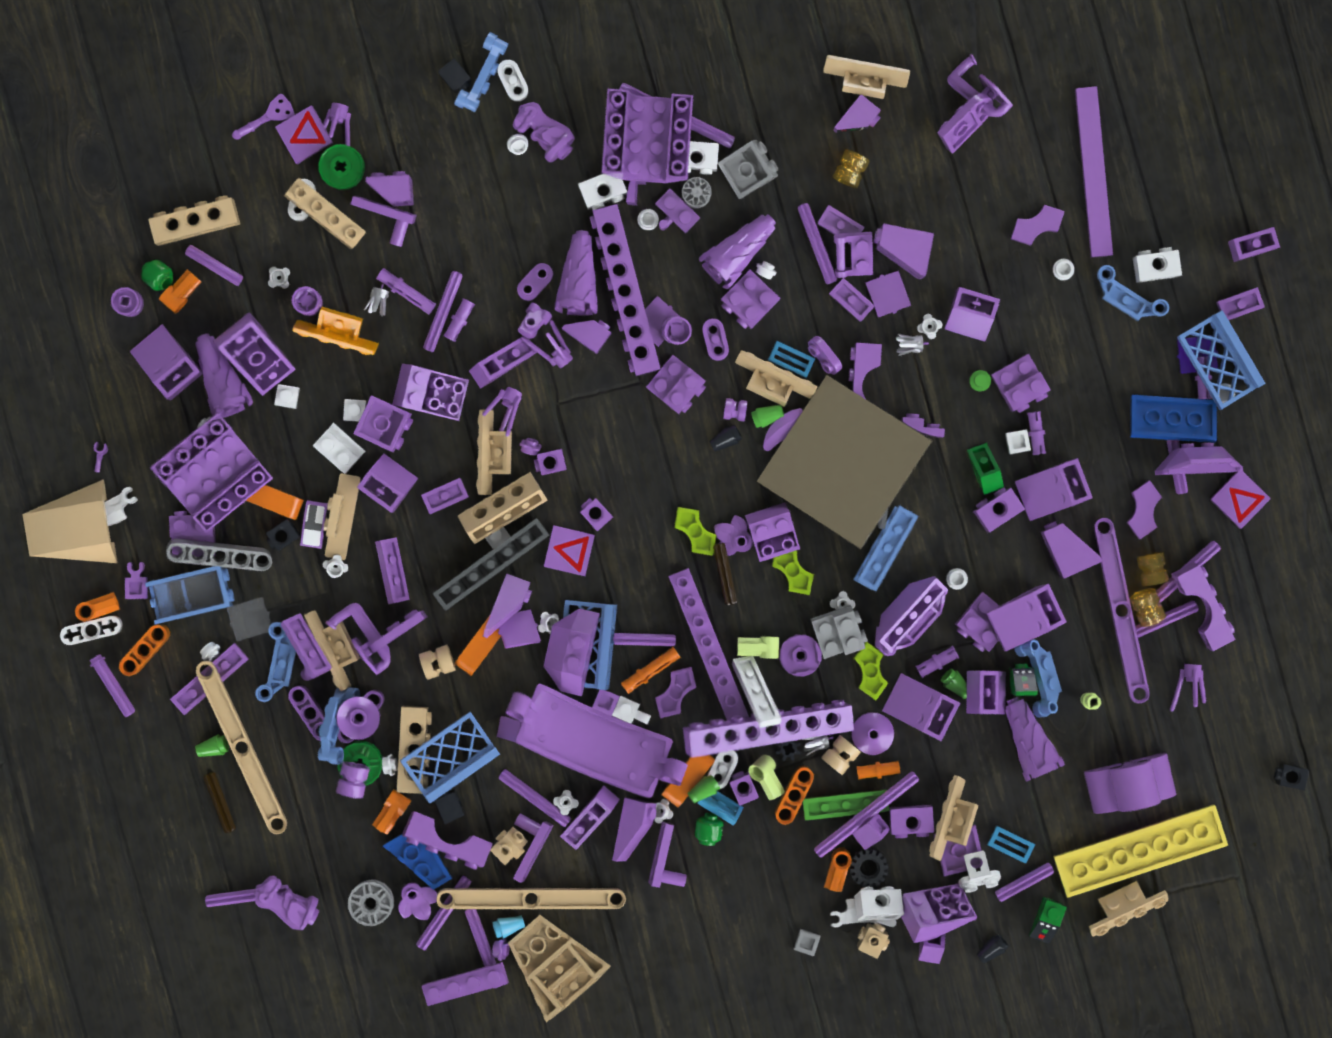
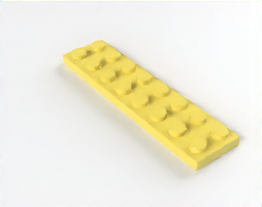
[1053,804,1228,898]

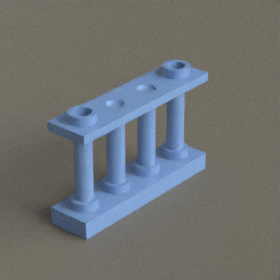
[853,506,918,591]

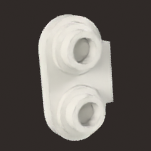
[958,851,1001,893]

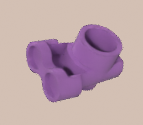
[518,303,552,339]

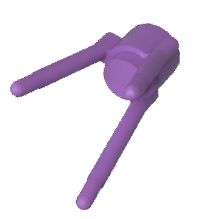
[323,103,351,146]
[521,320,573,368]
[482,387,522,436]
[1170,664,1206,712]

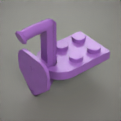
[937,54,1013,154]
[326,603,427,675]

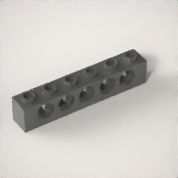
[433,518,550,611]

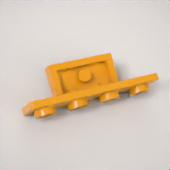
[292,307,379,355]

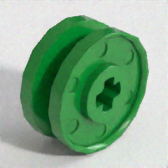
[319,144,365,190]
[338,741,383,786]

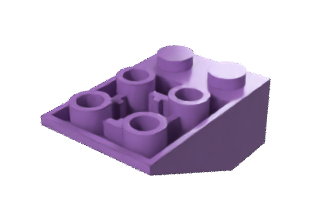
[130,324,202,400]
[392,364,469,421]
[1014,458,1093,521]
[986,584,1066,652]
[882,673,960,741]
[901,884,977,943]

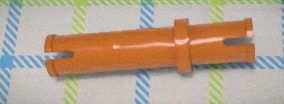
[621,647,681,694]

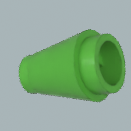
[751,405,784,428]
[941,669,967,699]
[195,735,229,757]
[687,775,720,804]

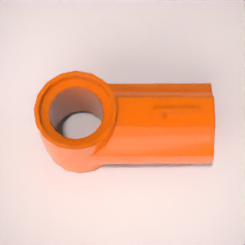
[159,269,201,314]
[75,592,120,621]
[372,789,411,834]
[824,848,852,892]

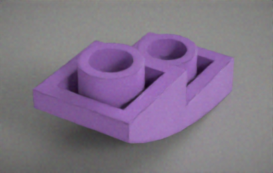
[901,413,945,438]

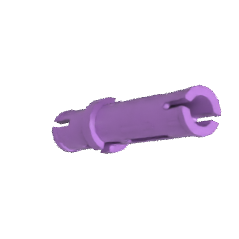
[376,268,436,315]

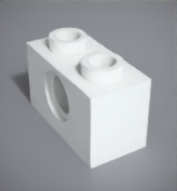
[688,141,719,175]
[578,174,627,210]
[1133,247,1182,283]
[854,886,904,921]

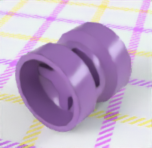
[723,398,747,422]

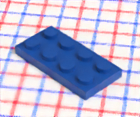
[1130,395,1217,443]

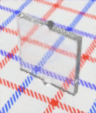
[227,597,271,641]

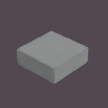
[794,929,821,956]

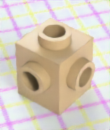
[490,827,528,865]
[857,923,890,959]

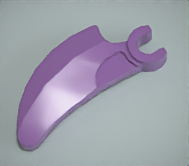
[763,408,803,451]

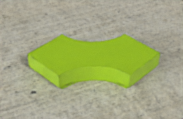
[675,507,716,556]
[772,550,814,595]
[854,642,888,700]

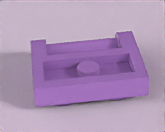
[834,232,873,278]

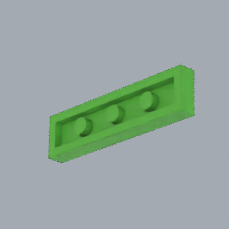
[803,789,889,821]

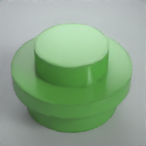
[970,370,991,392]

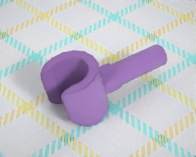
[94,442,108,472]

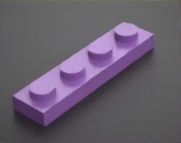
[170,643,249,715]
[422,962,509,1006]

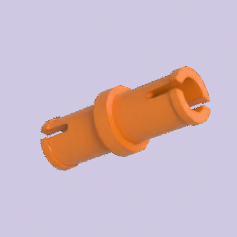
[857,761,901,780]

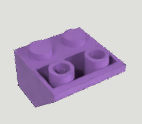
[366,171,414,207]
[944,287,1000,342]
[357,454,419,513]
[745,503,800,562]
[967,671,1006,714]

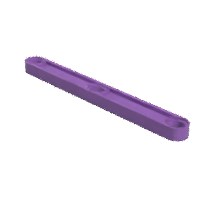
[1094,518,1149,703]

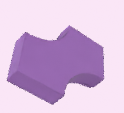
[1011,205,1065,246]
[1127,480,1162,539]
[655,667,696,718]

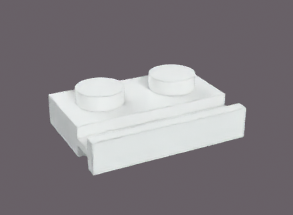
[313,423,366,474]

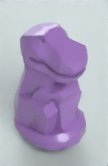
[513,102,575,162]
[255,875,319,930]

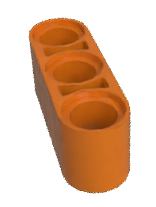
[246,485,304,520]
[454,614,501,676]
[119,624,170,676]
[661,755,715,808]
[775,766,814,825]

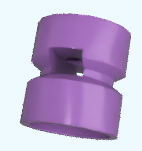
[292,286,323,316]
[111,287,144,317]
[660,316,692,345]
[336,761,370,798]

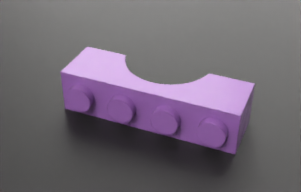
[849,343,882,399]
[1171,562,1235,651]
[402,811,493,870]

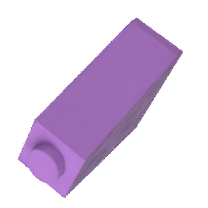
[1041,521,1103,579]

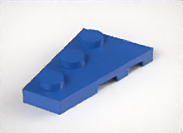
[383,833,452,890]

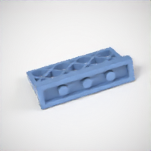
[1177,310,1265,410]
[563,600,617,690]
[400,712,500,803]

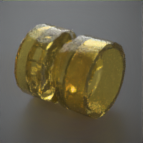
[833,149,870,188]
[1136,552,1170,586]
[1130,588,1166,627]

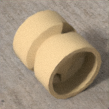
[419,645,456,680]
[821,735,861,775]

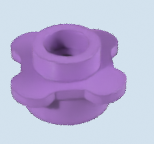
[520,438,542,455]
[493,938,510,961]

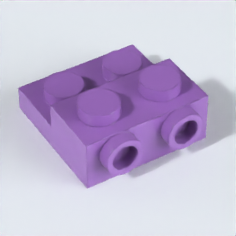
[721,270,781,329]
[991,354,1050,413]
[646,355,706,414]
[353,395,413,452]
[169,511,216,557]
[955,592,999,652]

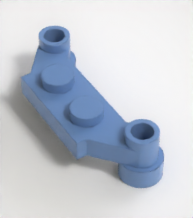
[455,32,508,112]
[1097,265,1169,321]
[255,622,296,702]
[1014,640,1062,718]
[318,687,360,765]

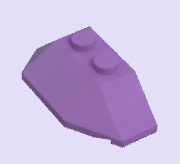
[1155,443,1243,475]
[877,576,948,652]
[544,609,600,696]

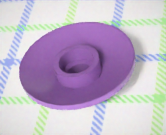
[337,697,380,740]
[852,713,894,755]

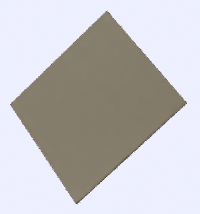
[757,375,932,549]

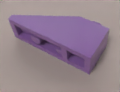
[469,338,537,389]
[483,574,532,638]
[560,786,620,850]
[612,798,657,861]

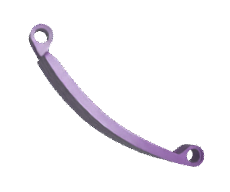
[506,684,688,798]

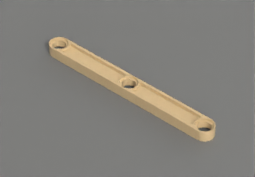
[196,660,287,834]
[436,888,626,909]

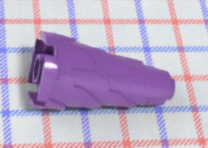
[699,214,776,289]
[555,230,598,316]
[195,334,253,418]
[1005,697,1065,782]

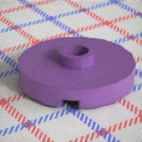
[780,634,822,677]

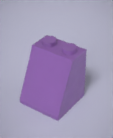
[873,224,934,279]

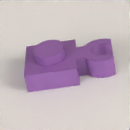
[125,562,148,599]

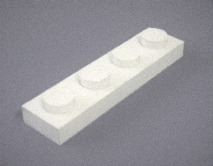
[732,656,781,727]

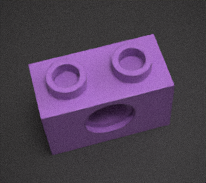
[1228,227,1280,262]
[973,487,1025,533]
[889,805,934,838]

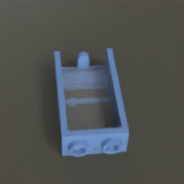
[145,566,235,624]

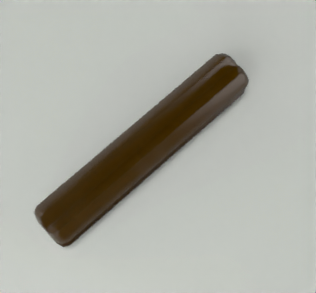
[713,543,737,605]
[204,772,236,833]

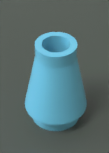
[492,915,525,939]

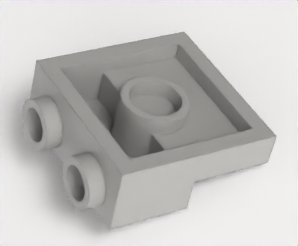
[718,140,778,199]
[811,605,868,659]

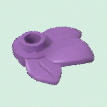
[714,515,753,556]
[398,883,438,920]

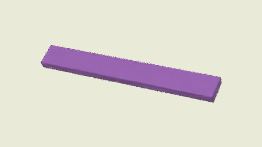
[1075,86,1113,258]

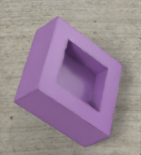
[592,690,620,716]

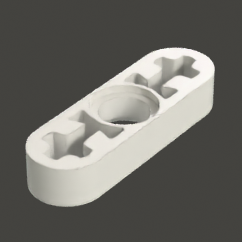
[60,616,123,645]

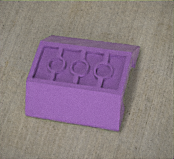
[602,89,693,183]
[151,412,273,533]

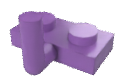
[655,189,700,234]

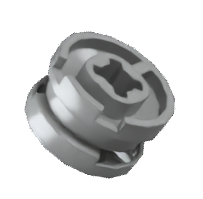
[682,177,712,208]

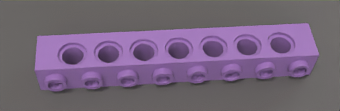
[590,204,660,376]
[669,568,752,731]
[683,700,854,757]

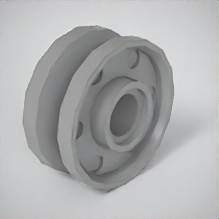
[348,880,394,926]

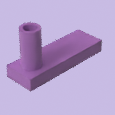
[351,195,417,247]
[280,613,332,681]
[513,813,554,883]
[648,821,687,888]

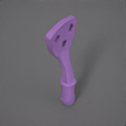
[232,94,295,140]

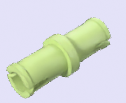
[1080,692,1101,709]

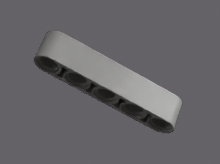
[167,539,272,571]

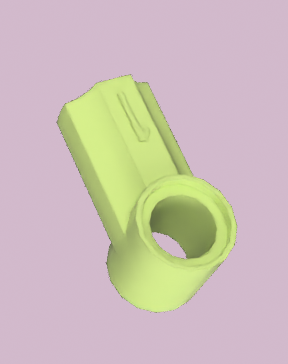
[737,636,779,659]
[748,755,785,800]

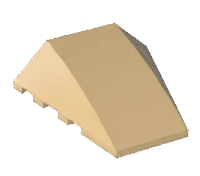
[23,479,118,563]
[508,915,611,1022]

